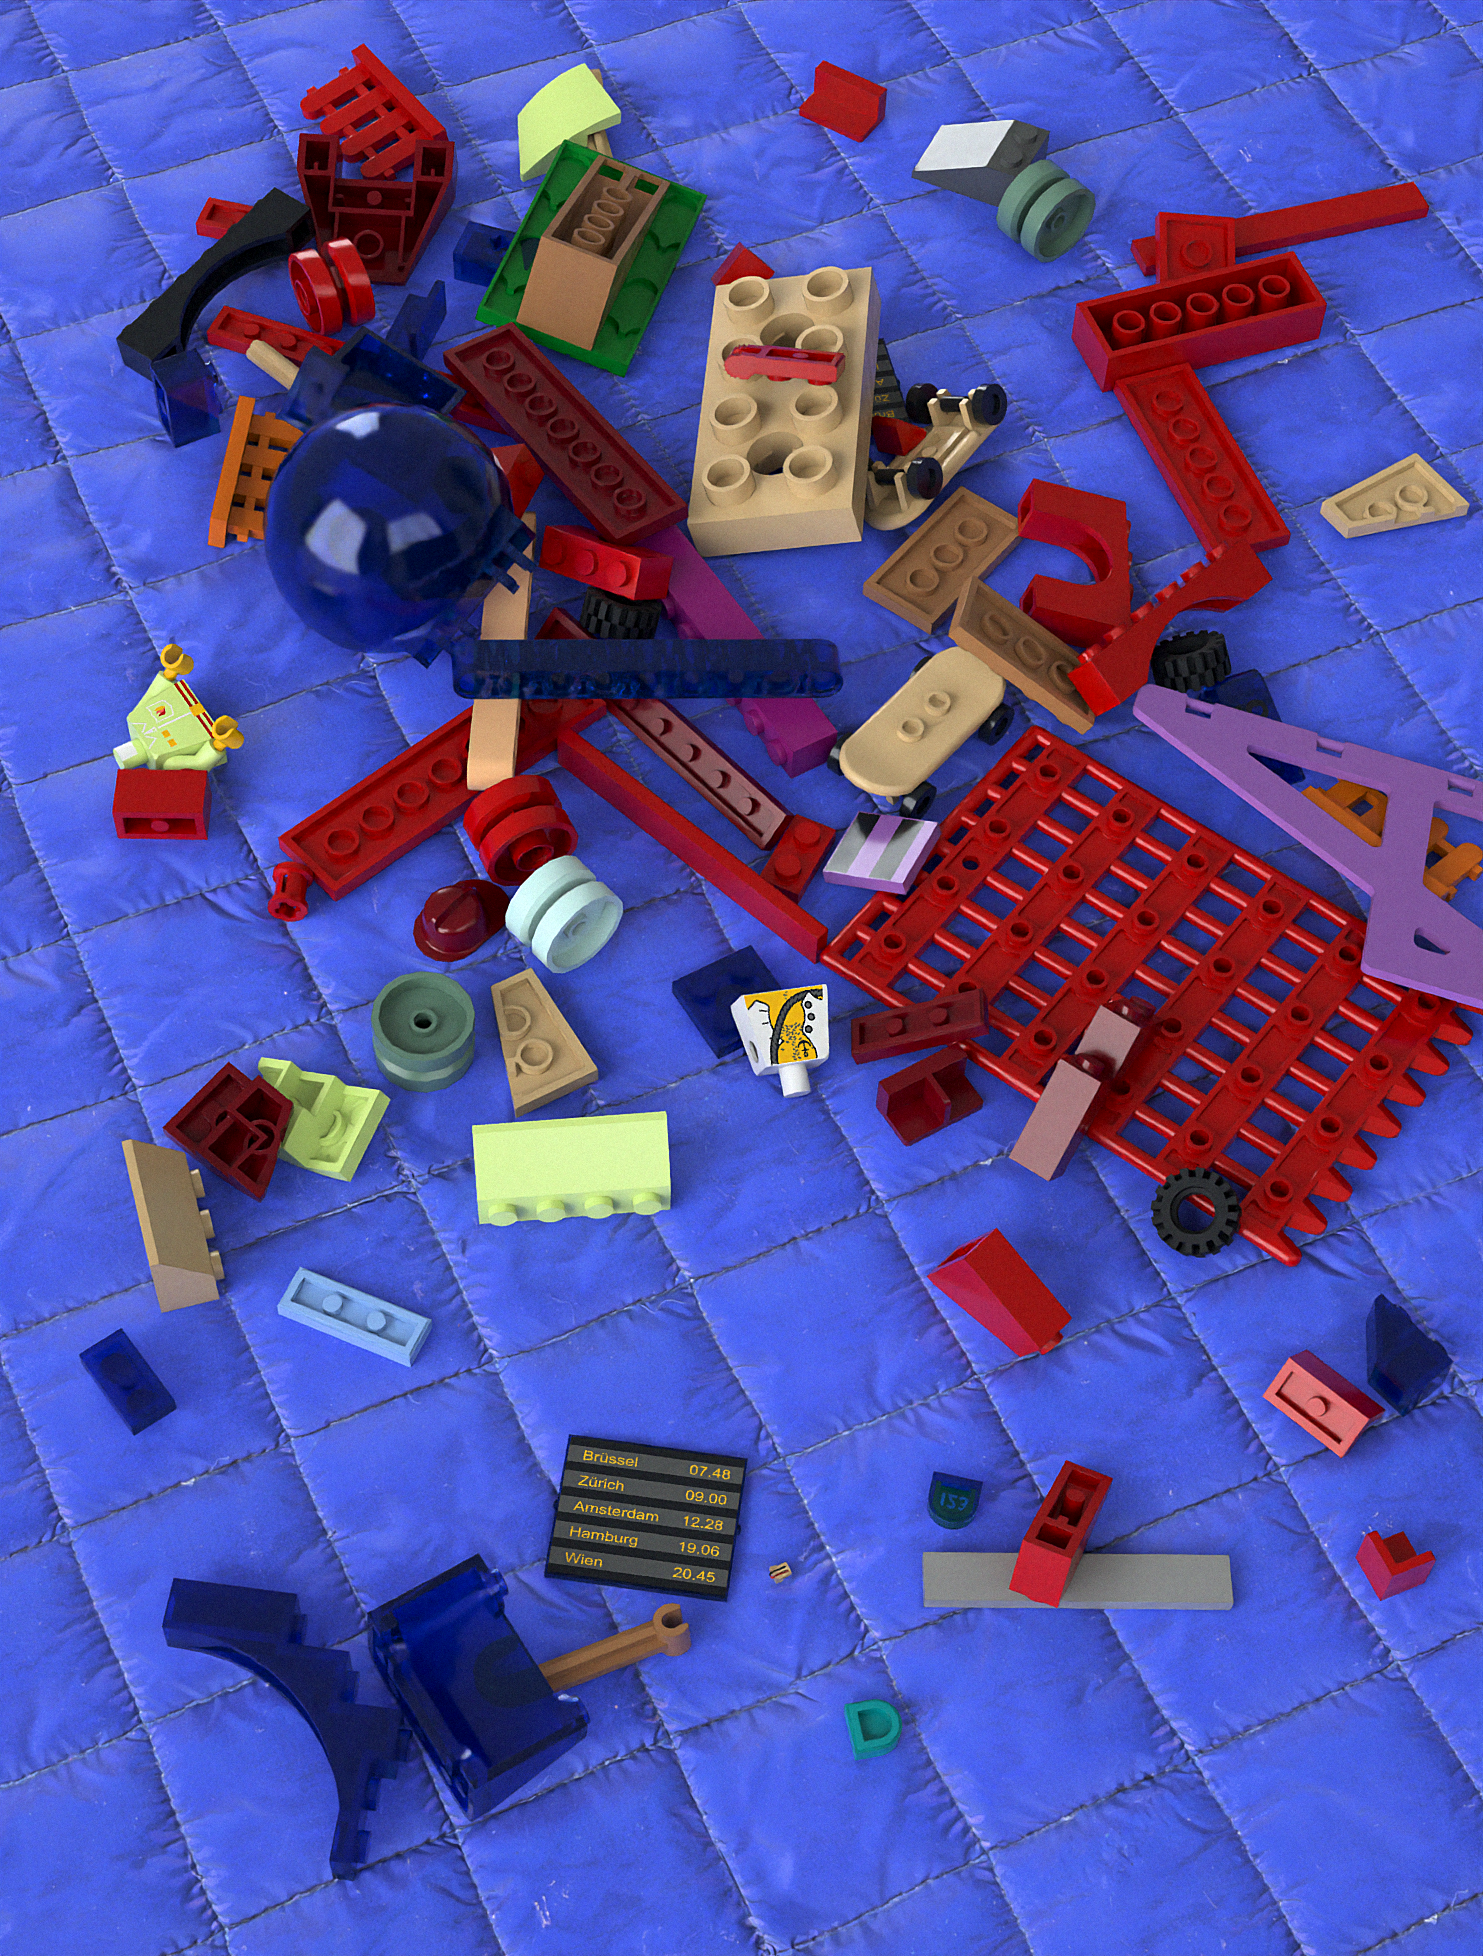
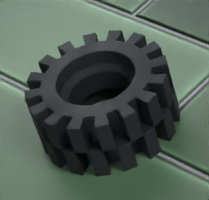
[579,586,662,645]
[1150,630,1232,693]
[1151,1167,1242,1258]

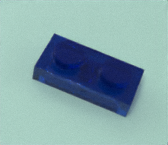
[78,1328,177,1436]

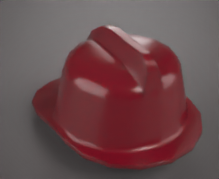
[413,879,510,962]

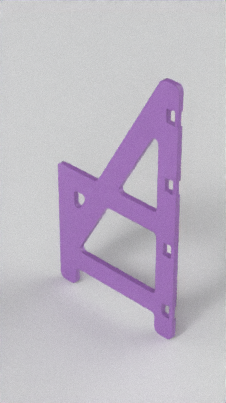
[1133,684,1483,1009]

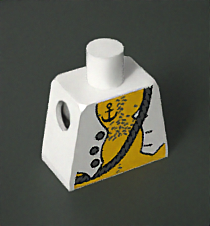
[731,984,829,1098]

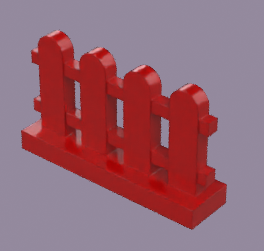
[300,43,449,181]

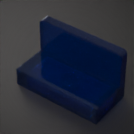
[380,279,447,365]

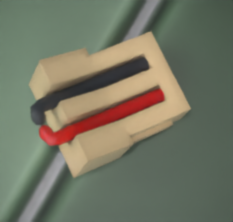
[769,1562,792,1584]

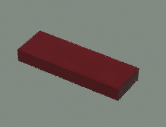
[851,988,989,1065]

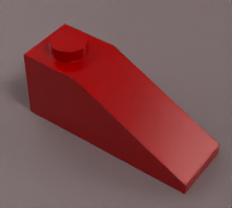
[1009,1460,1113,1608]

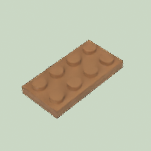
[863,486,1024,635]
[948,575,1096,735]

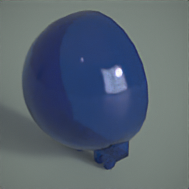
[262,400,537,669]

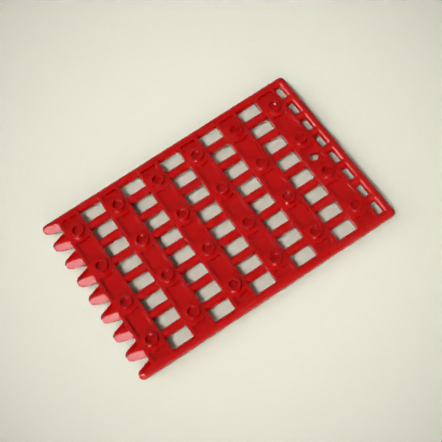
[819,725,1483,1267]

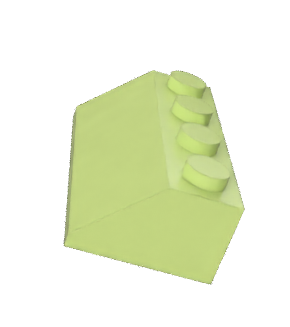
[472,1111,671,1226]

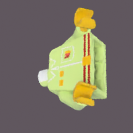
[113,644,244,773]

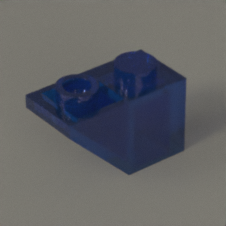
[1366,1293,1454,1417]

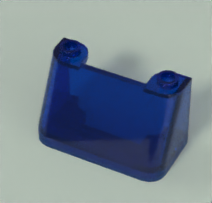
[367,1553,590,1822]

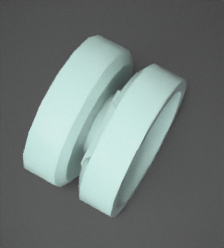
[505,855,623,973]

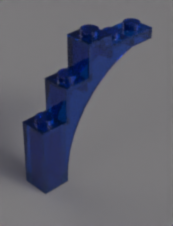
[162,1578,413,1881]

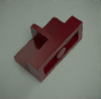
[876,1042,983,1146]

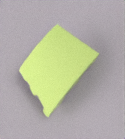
[518,63,621,182]
[258,1057,391,1182]

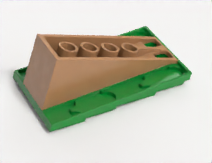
[475,139,708,378]

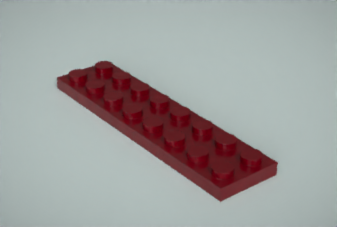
[443,322,689,546]

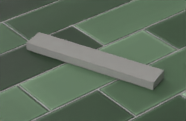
[922,1552,1234,1610]

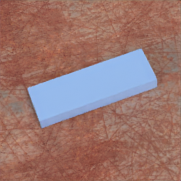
[277,1267,432,1368]

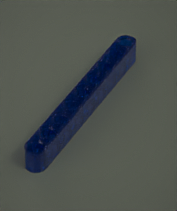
[451,639,843,699]

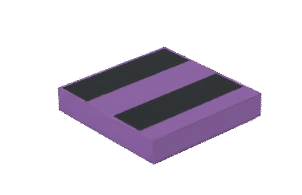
[822,811,941,895]

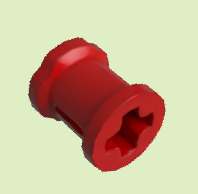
[267,862,314,922]

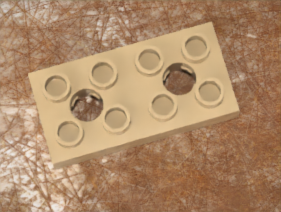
[687,266,881,557]

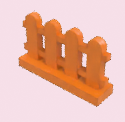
[208,395,332,551]
[1301,778,1483,902]

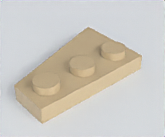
[1320,453,1470,539]
[490,968,598,1118]

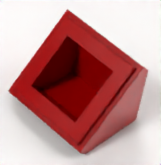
[871,415,927,456]

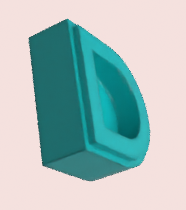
[844,1699,902,1761]

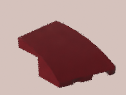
[162,1062,294,1203]

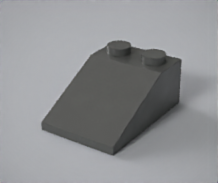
[911,119,1050,207]

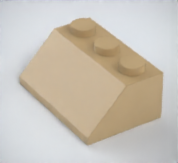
[121,1139,225,1313]

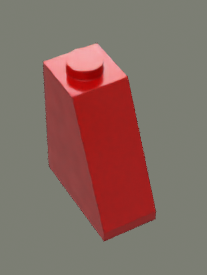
[927,1228,1072,1357]

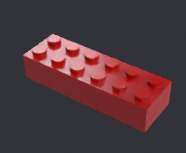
[1071,251,1327,393]

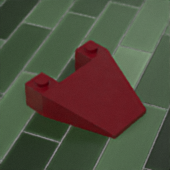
[296,133,458,286]

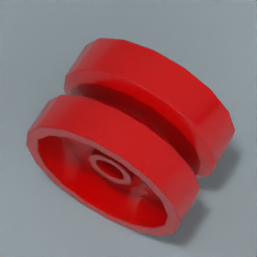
[288,236,376,337]
[463,775,579,886]

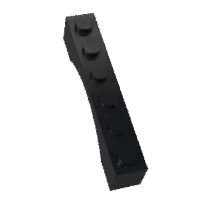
[116,187,316,386]

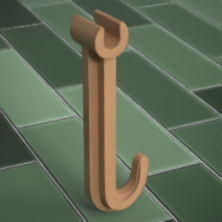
[475,1603,692,1709]

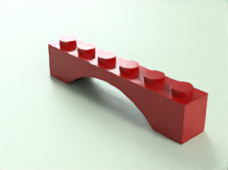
[1067,537,1273,717]

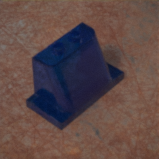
[277,326,468,505]

